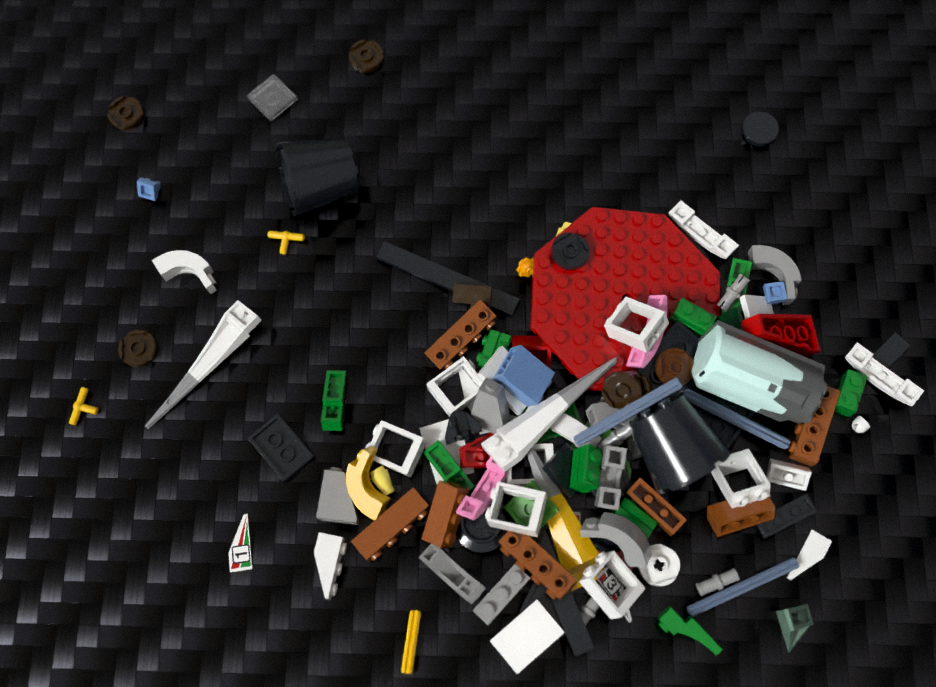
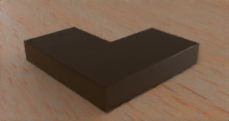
[453,284,492,310]

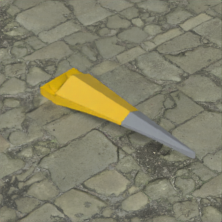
[527,447,605,592]

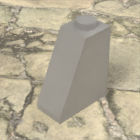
[471,378,511,434]
[316,467,359,525]

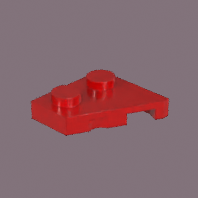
[459,432,494,468]

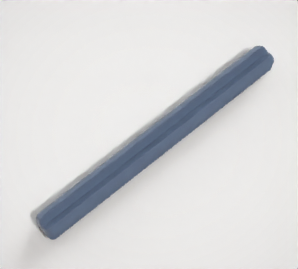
[573,378,682,447]
[683,389,791,449]
[686,558,799,617]

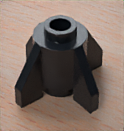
[445,410,482,445]

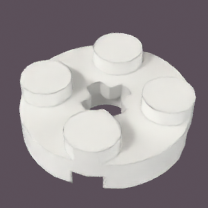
[638,544,680,586]

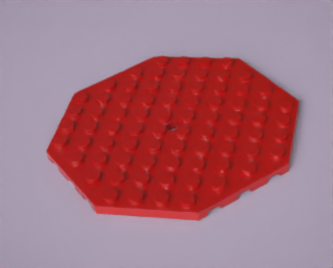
[530,207,720,391]

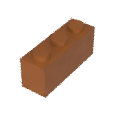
[625,478,687,536]
[422,481,469,548]
[707,497,775,537]

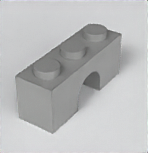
[595,445,627,510]
[473,564,530,626]

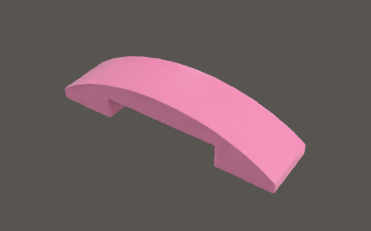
[626,295,667,368]
[456,457,509,520]

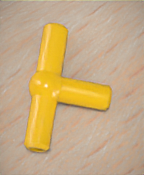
[268,231,305,254]
[69,387,99,426]

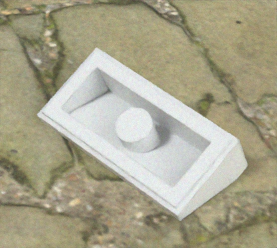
[767,459,812,491]

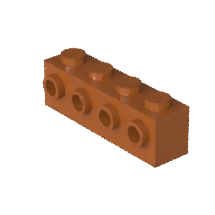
[425,300,497,371]
[788,386,840,467]
[351,488,430,562]
[498,531,578,601]

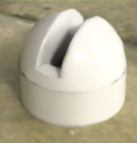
[852,416,870,433]

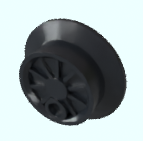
[456,503,510,553]

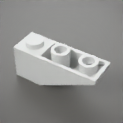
[314,532,347,600]

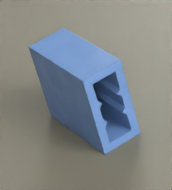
[493,345,555,407]

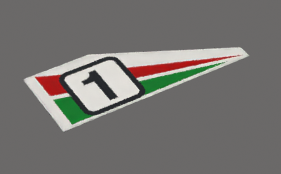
[229,514,252,572]

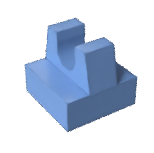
[137,177,161,201]
[763,281,787,305]

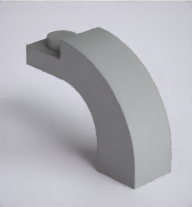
[748,245,801,305]
[585,402,642,460]
[580,512,652,568]
[419,544,486,604]

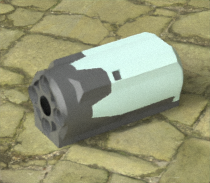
[691,320,828,424]

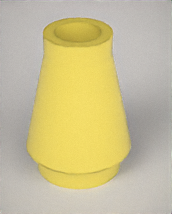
[369,466,395,496]

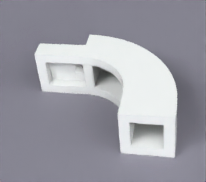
[152,250,217,294]

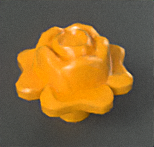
[516,257,533,277]

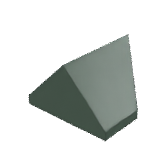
[776,604,814,653]

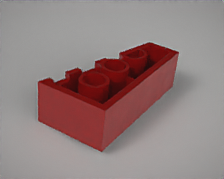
[741,314,821,357]

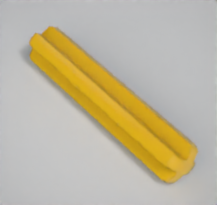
[401,610,421,674]

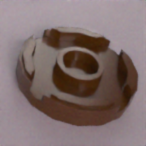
[655,347,694,386]

